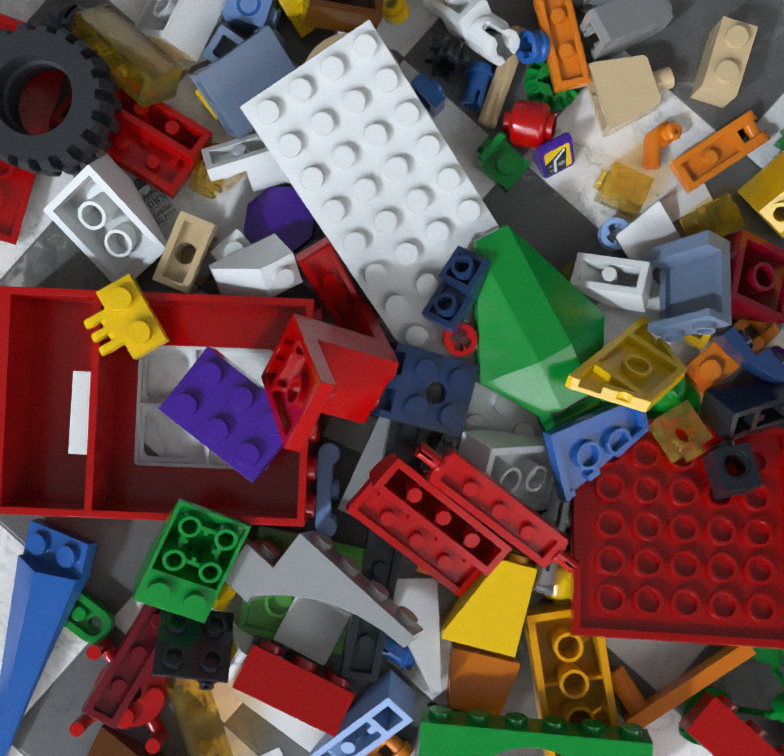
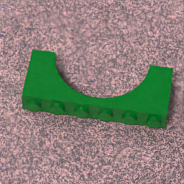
[418,705,653,756]

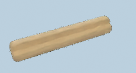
[478,26,527,129]

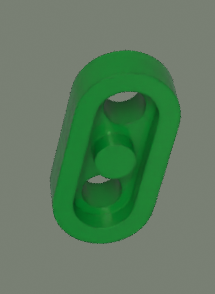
[64,589,115,643]

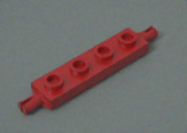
[414,442,580,573]

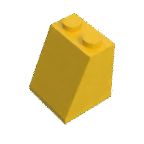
[439,547,537,658]

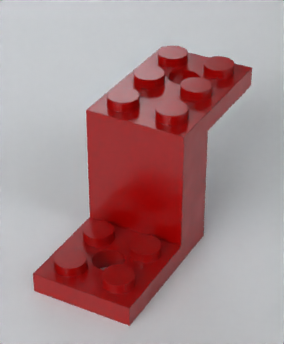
[261,299,399,452]

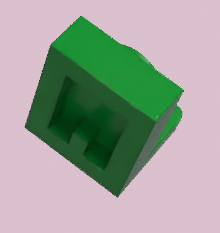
[475,132,531,193]

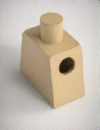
[586,55,675,138]

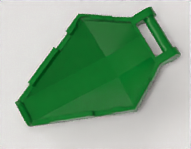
[472,225,613,432]

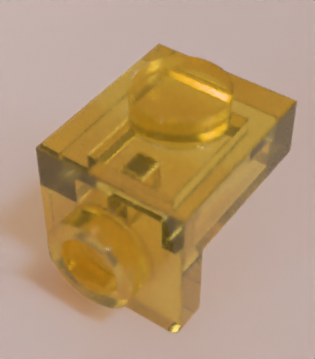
[679,193,745,236]

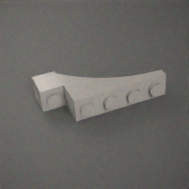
[225,530,424,648]

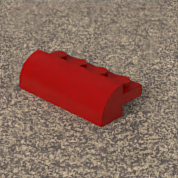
[50,71,213,199]
[346,453,513,598]

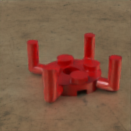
[69,637,169,754]

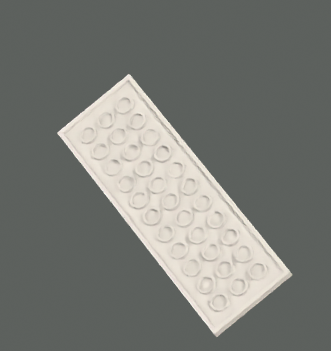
[240,20,591,438]

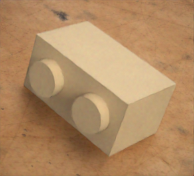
[690,16,758,108]

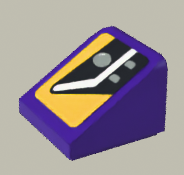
[532,132,575,179]

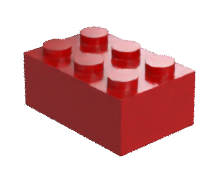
[232,637,355,737]

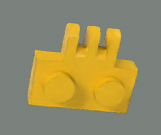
[83,274,170,360]

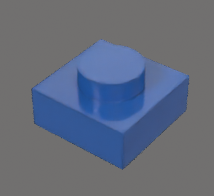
[410,73,446,118]

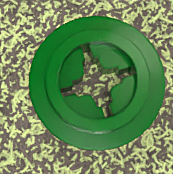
[524,60,580,111]

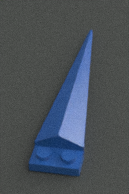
[0,518,97,756]

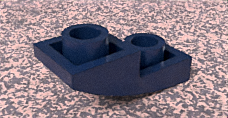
[421,245,491,335]
[712,326,784,383]

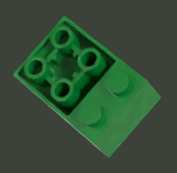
[133,498,251,623]

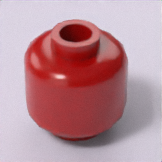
[503,99,557,149]

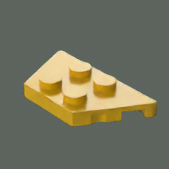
[565,316,687,413]

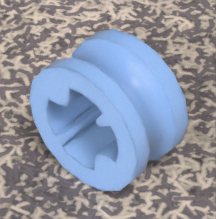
[597,218,629,252]

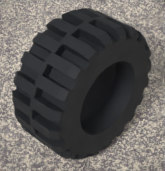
[0,22,122,177]

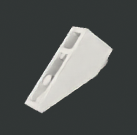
[393,578,442,695]

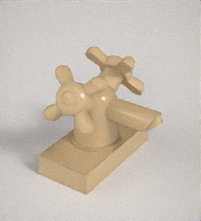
[152,210,219,294]

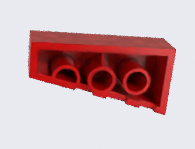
[678,691,784,756]

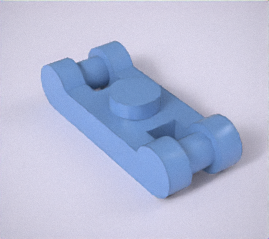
[315,442,342,537]

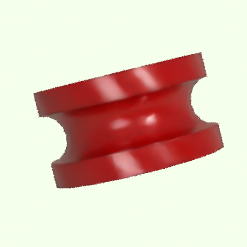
[441,322,478,357]

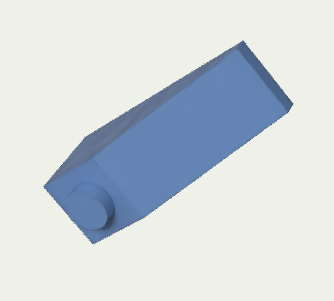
[310,670,416,756]

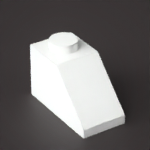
[209,233,302,297]
[570,252,653,312]

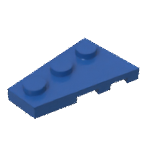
[543,403,650,503]

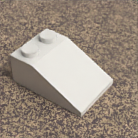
[43,154,167,283]
[458,430,555,515]

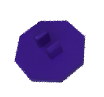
[243,186,315,254]

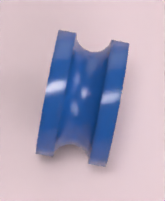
[516,29,550,64]

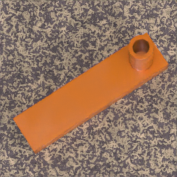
[610,646,756,728]

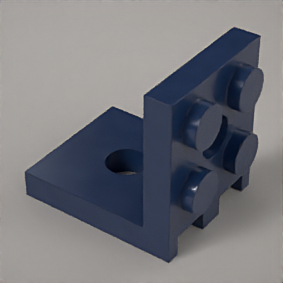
[370,342,480,438]

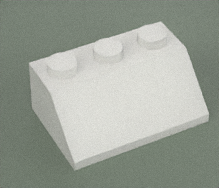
[130,0,227,61]

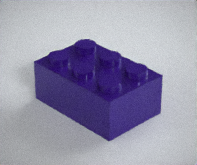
[159,347,283,482]

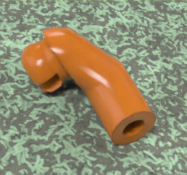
[642,121,682,170]

